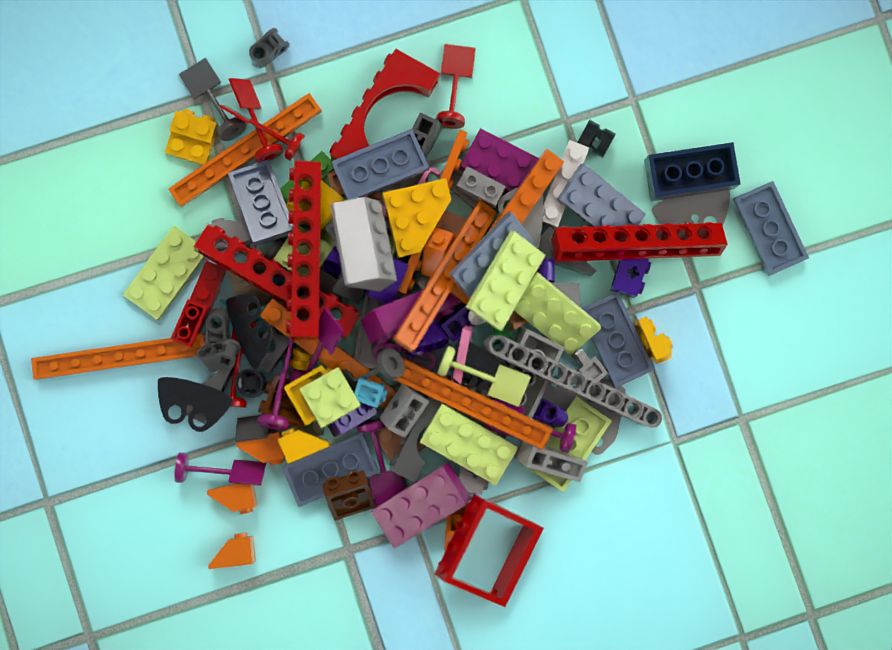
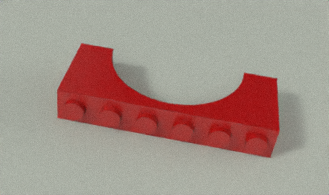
[329,48,440,161]

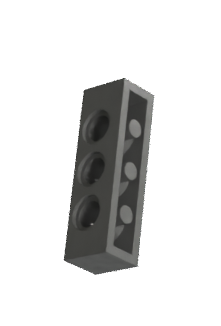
[260,289,321,374]

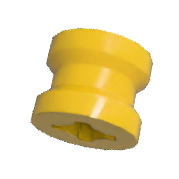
[289,347,312,370]

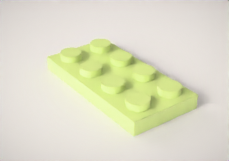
[123,225,205,320]
[466,231,546,331]
[514,272,601,356]
[527,396,612,492]
[420,403,518,485]

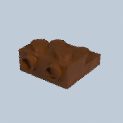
[257,375,305,430]
[321,470,376,521]

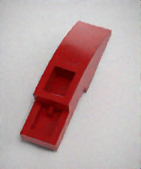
[170,260,226,347]

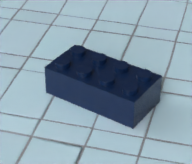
[644,142,741,202]

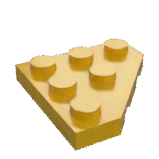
[382,178,451,258]

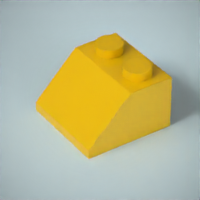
[286,180,346,231]
[278,428,333,464]

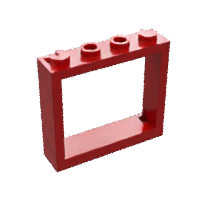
[434,494,544,607]

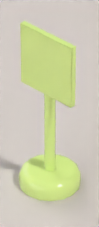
[438,346,531,407]

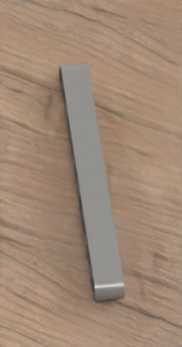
[484,335,662,428]

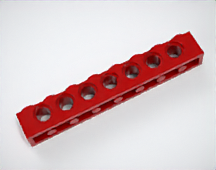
[286,161,321,340]
[551,222,728,262]
[194,224,361,341]

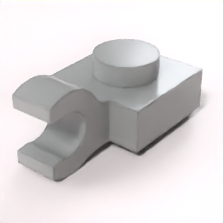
[571,349,608,387]

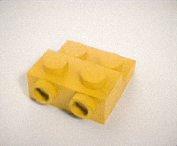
[164,108,220,165]
[633,316,673,364]
[284,365,331,426]

